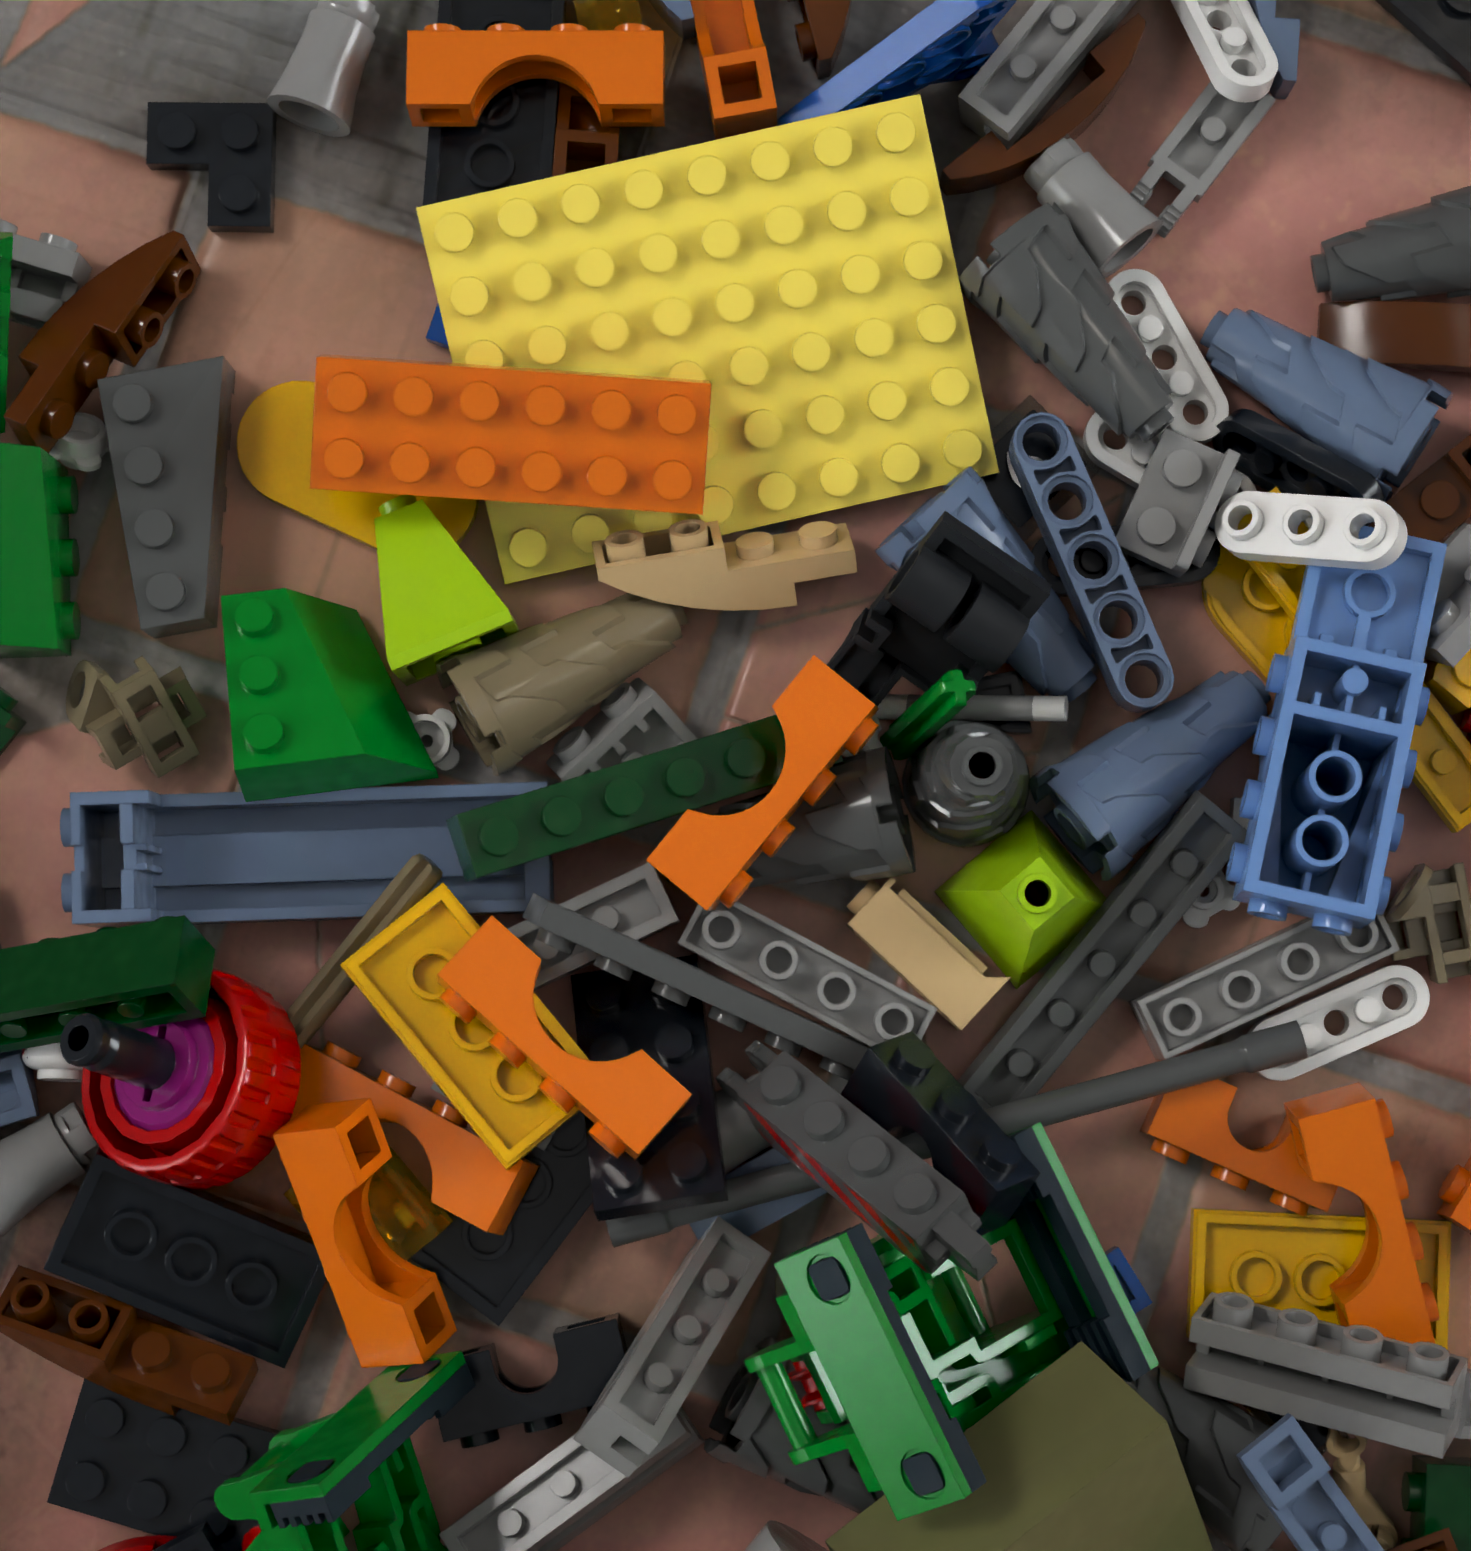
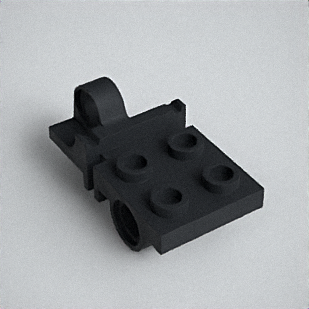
[827,511,1052,714]

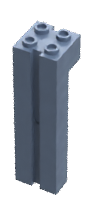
[60,781,555,928]

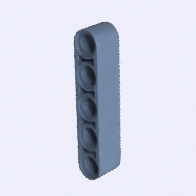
[1008,412,1174,713]

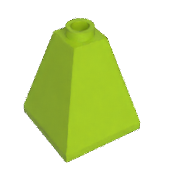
[374,495,520,686]
[934,810,1106,989]

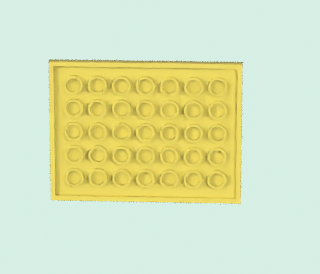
[416,94,999,584]

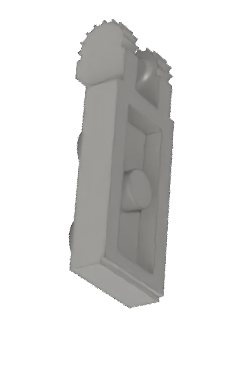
[1130,81,1276,238]

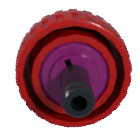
[60,968,301,1189]

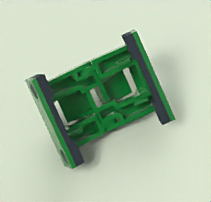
[744,1122,1159,1521]
[214,1350,476,1551]

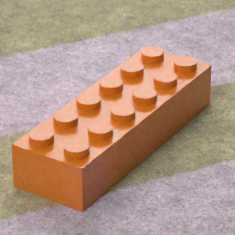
[310,354,712,515]

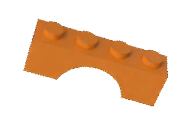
[690,0,777,140]
[406,23,665,127]
[646,655,879,911]
[437,915,692,1160]
[290,1040,539,1236]
[1284,1082,1439,1344]
[273,1097,457,1368]

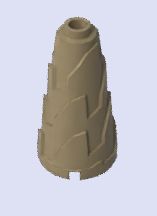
[435,593,688,777]

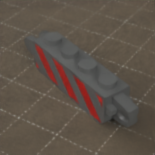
[716,1040,998,1282]

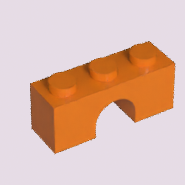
[1140,1079,1338,1217]

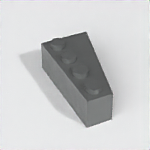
[97,356,236,639]

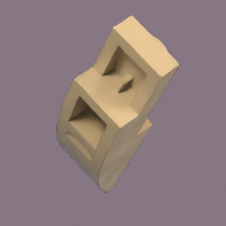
[592,519,858,611]

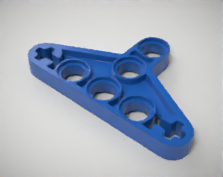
[777,0,1017,125]

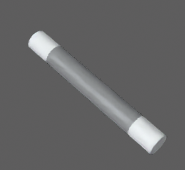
[876,694,1069,722]

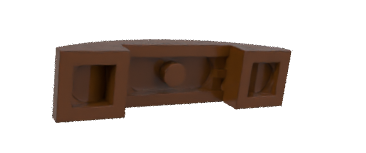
[939,13,1146,196]
[1317,301,1471,373]

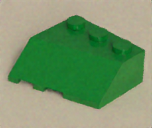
[0,442,81,659]
[221,588,439,802]

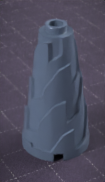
[1200,308,1453,502]
[875,466,1097,703]
[1029,671,1271,881]

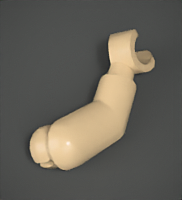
[1326,1428,1398,1550]

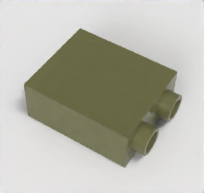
[825,1341,1213,1551]

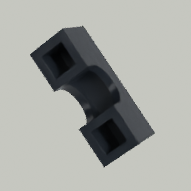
[841,1031,1040,1236]
[438,1313,628,1448]

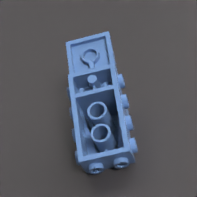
[1226,526,1447,936]

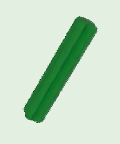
[880,669,976,761]

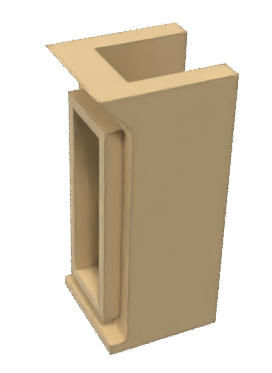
[846,877,1011,1030]

